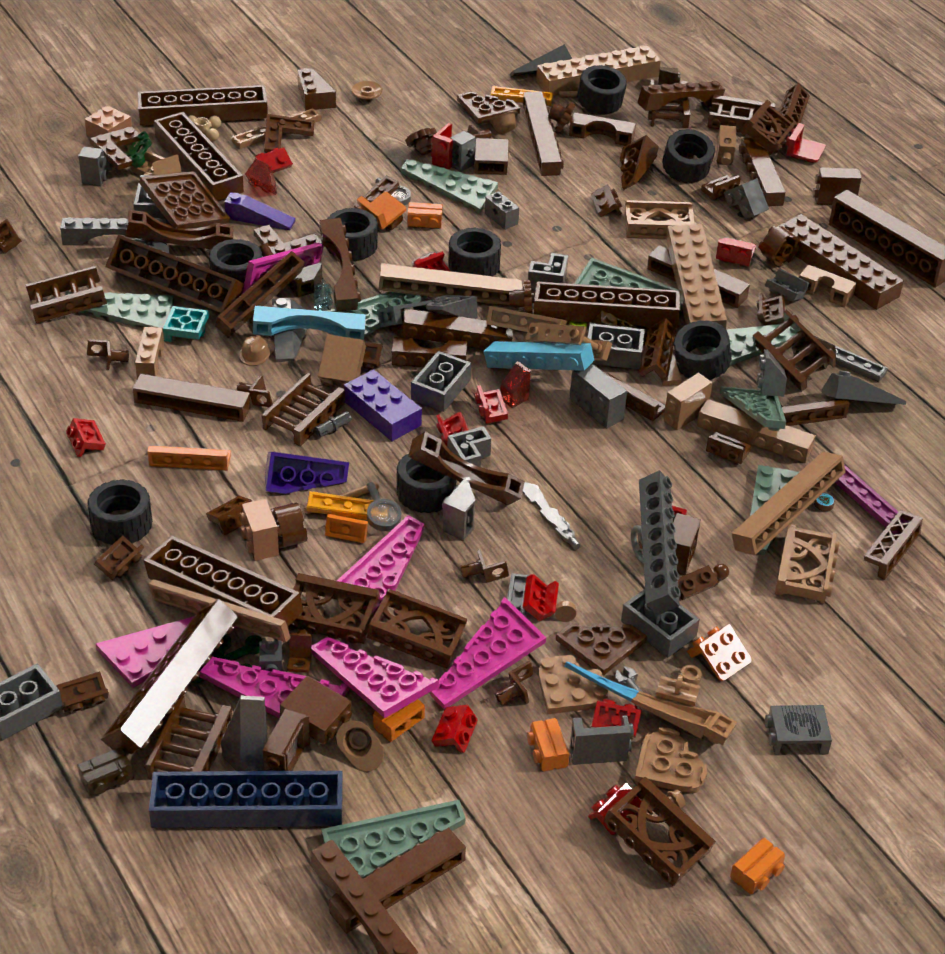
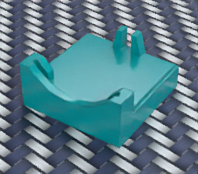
[163,306,209,342]

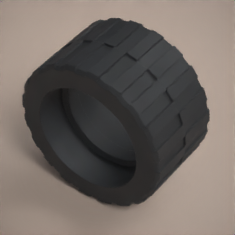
[577,65,627,114]
[662,129,715,183]
[327,208,378,261]
[448,227,501,277]
[209,239,262,293]
[674,320,732,380]
[396,454,457,513]
[87,479,153,545]

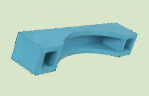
[253,306,365,340]

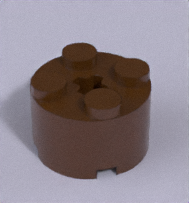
[758,226,800,266]
[270,502,308,549]

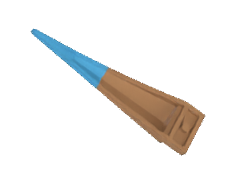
[564,662,737,745]

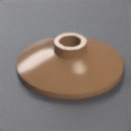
[352,81,383,100]

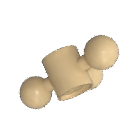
[188,115,221,141]

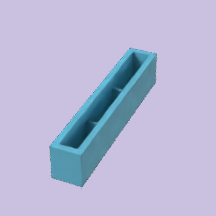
[483,341,594,371]

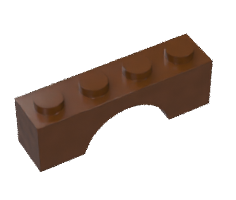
[569,112,636,146]
[392,337,467,367]

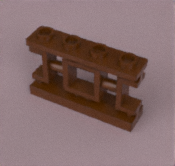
[707,95,775,133]

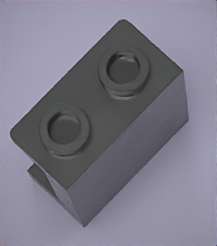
[569,715,634,765]

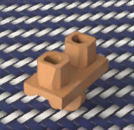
[656,675,700,706]

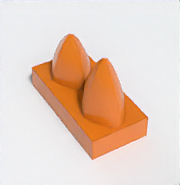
[325,514,368,543]

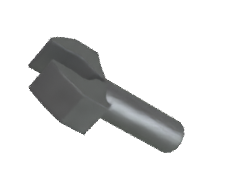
[615,666,643,692]

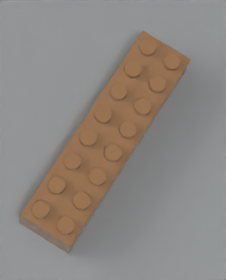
[536,45,661,96]
[667,223,727,330]

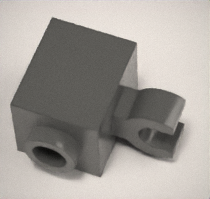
[259,638,282,672]

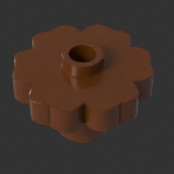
[548,102,575,133]
[405,128,437,155]
[509,280,535,314]

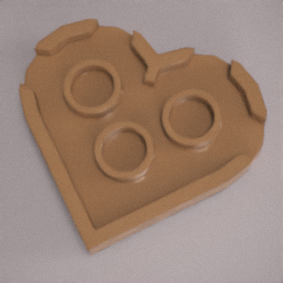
[539,655,609,714]
[634,728,707,794]

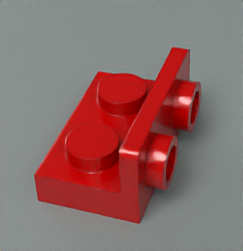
[66,418,106,457]
[591,699,641,738]

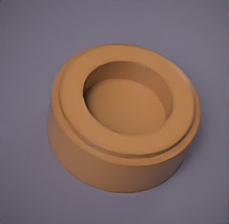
[555,601,576,622]
[679,665,702,685]

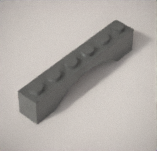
[60,217,167,245]

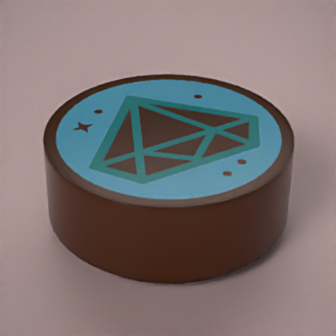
[814,493,835,511]

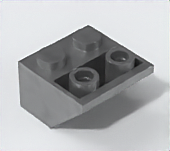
[757,349,787,397]
[441,479,475,541]

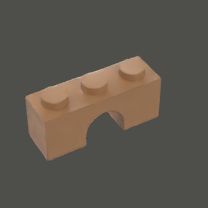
[799,265,856,307]
[135,327,164,379]

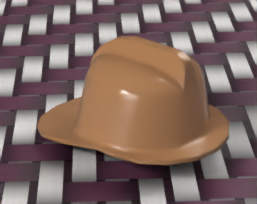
[481,111,518,134]
[239,335,275,366]
[336,720,384,772]

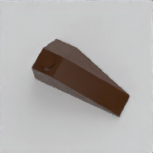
[620,135,659,190]

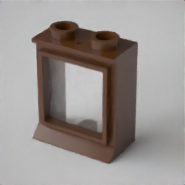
[263,709,310,771]

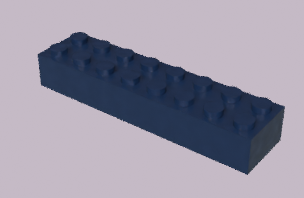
[149,771,343,828]

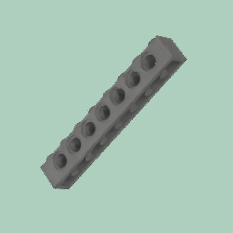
[639,470,681,615]

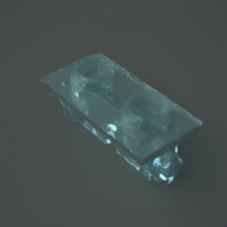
[314,278,333,311]

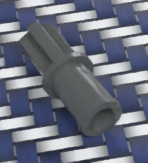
[314,412,352,438]

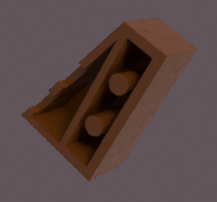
[297,68,336,111]

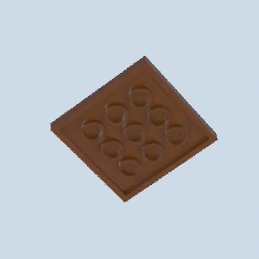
[139,171,230,230]

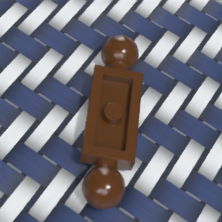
[678,564,729,600]

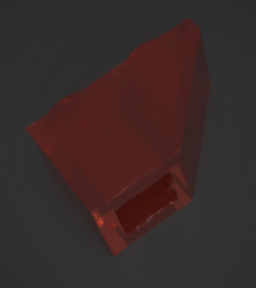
[245,159,277,195]
[500,361,531,408]

